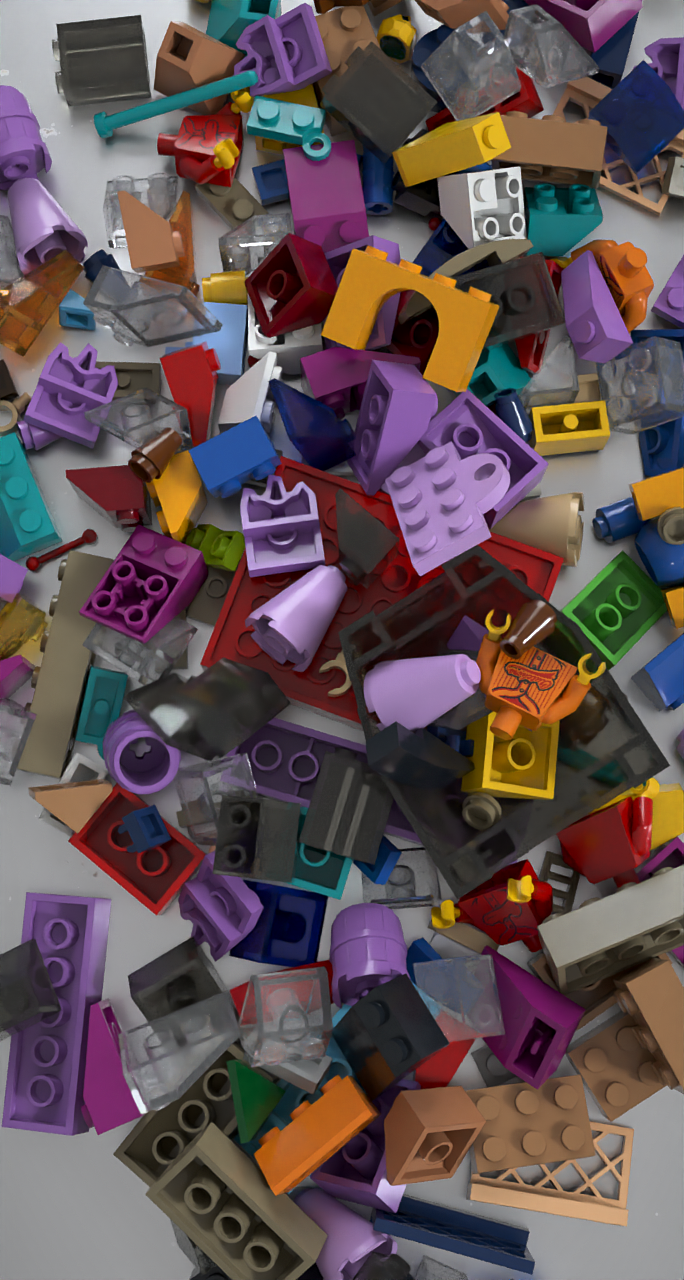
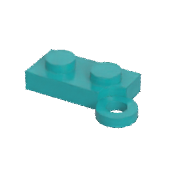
[246,96,331,161]
[75,666,128,760]

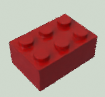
[68,783,207,916]

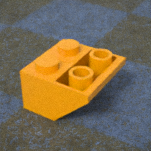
[146,449,208,544]

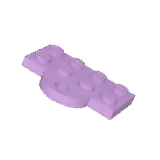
[385,441,510,576]

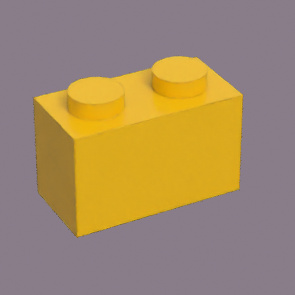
[529,400,610,456]

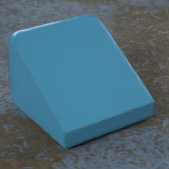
[59,285,96,330]

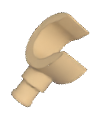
[0,392,31,437]
[319,643,356,697]

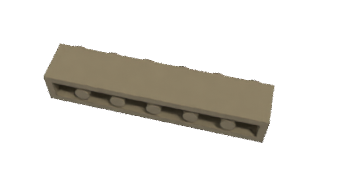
[13,550,114,779]

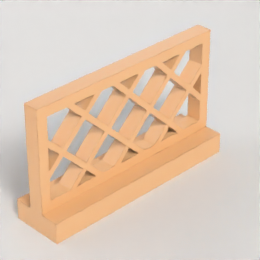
[553,71,684,216]
[466,1122,634,1226]

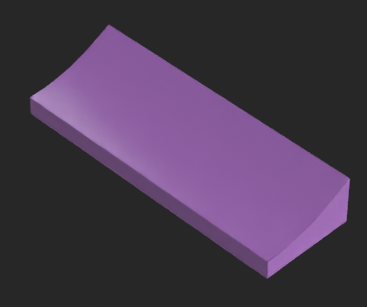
[2,892,112,1136]

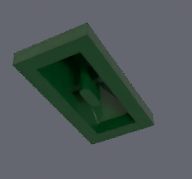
[226,1059,286,1144]

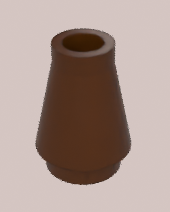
[128,427,183,483]
[500,600,557,659]

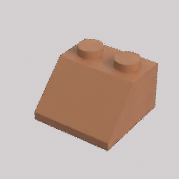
[117,190,185,273]
[384,1086,486,1186]

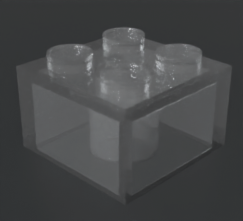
[595,336,684,435]

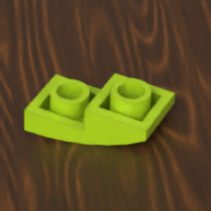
[185,524,245,571]

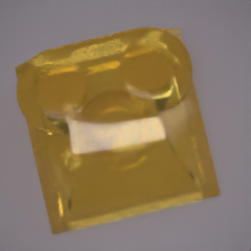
[0,592,48,661]

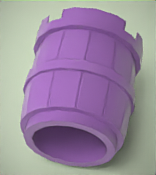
[0,85,52,191]
[102,709,181,794]
[329,903,410,1009]

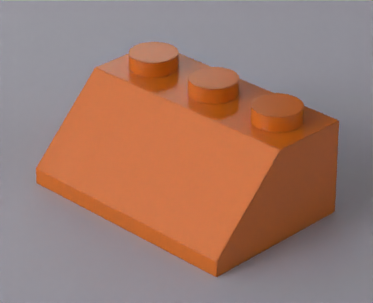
[254,1074,381,1196]

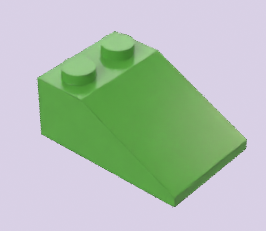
[548,550,667,677]

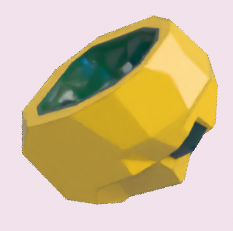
[376,14,417,64]

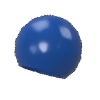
[634,516,684,588]

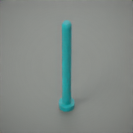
[94,70,258,139]

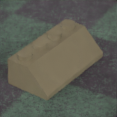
[537,865,684,995]
[113,1028,280,1187]
[145,1122,328,1280]

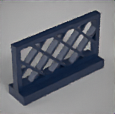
[369,1194,535,1275]

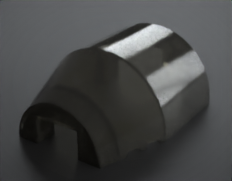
[338,545,670,899]

